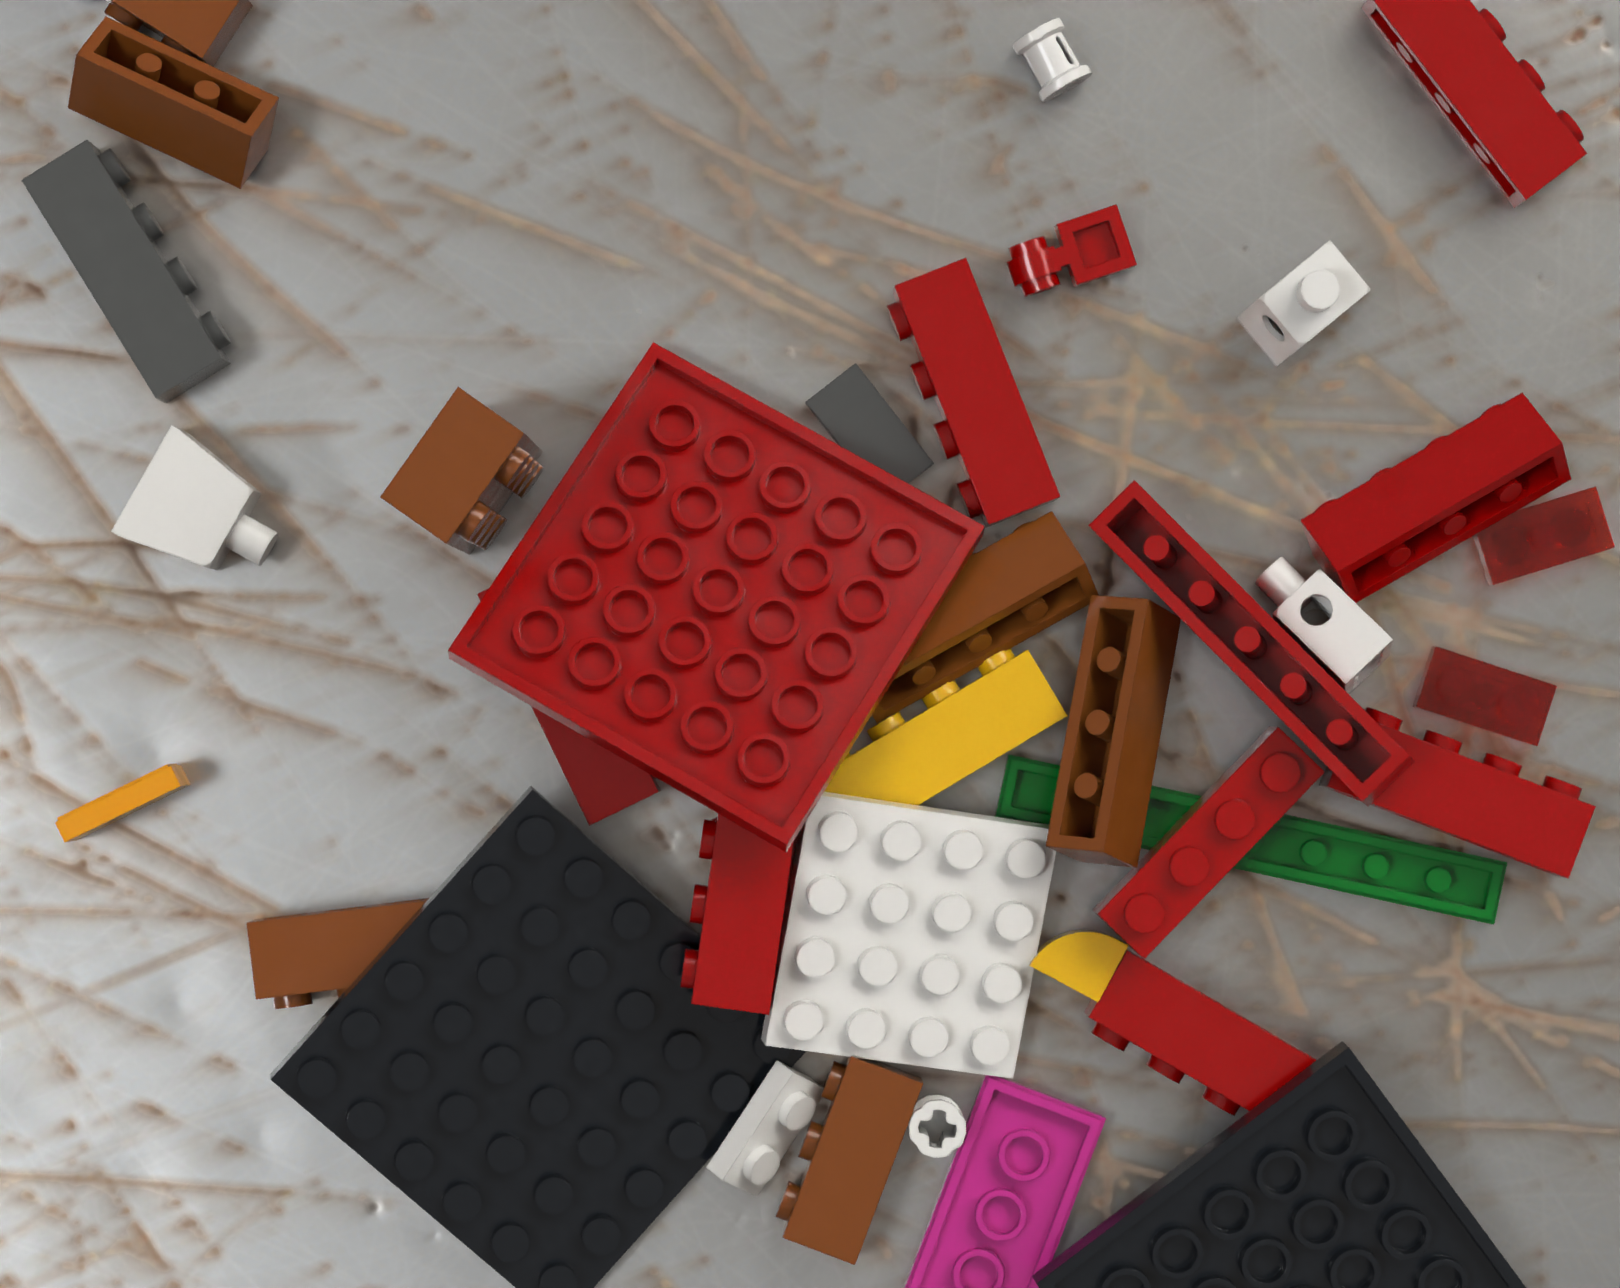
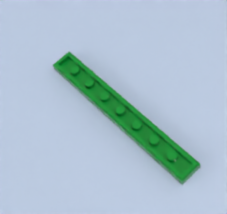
[994,754,1507,925]

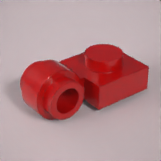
[1007,204,1137,297]

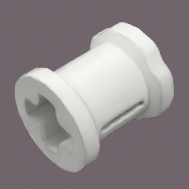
[1012,18,1092,102]
[908,1094,966,1158]

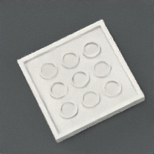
[761,792,1056,1079]

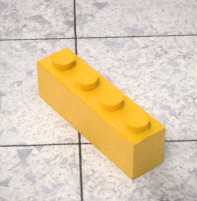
[824,649,1068,805]

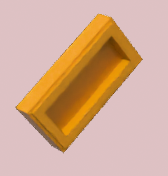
[55,764,191,842]

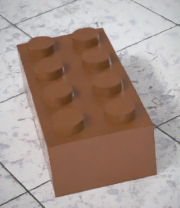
[380,387,544,555]

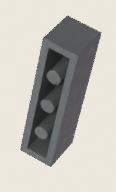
[21,140,231,403]

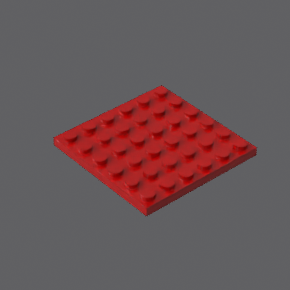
[448,342,985,852]

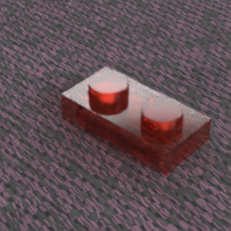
[1473,486,1615,586]
[1412,646,1557,746]

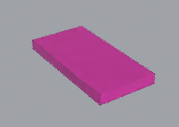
[903,1075,1106,1288]

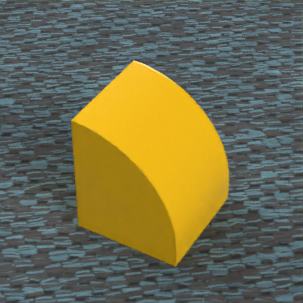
[1029,929,1128,1002]

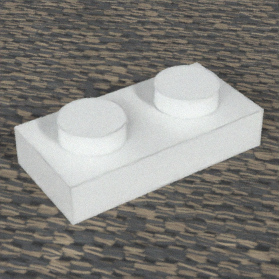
[706,1060,823,1197]

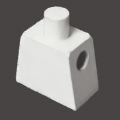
[1236,240,1371,367]
[111,425,279,570]
[1255,556,1393,694]

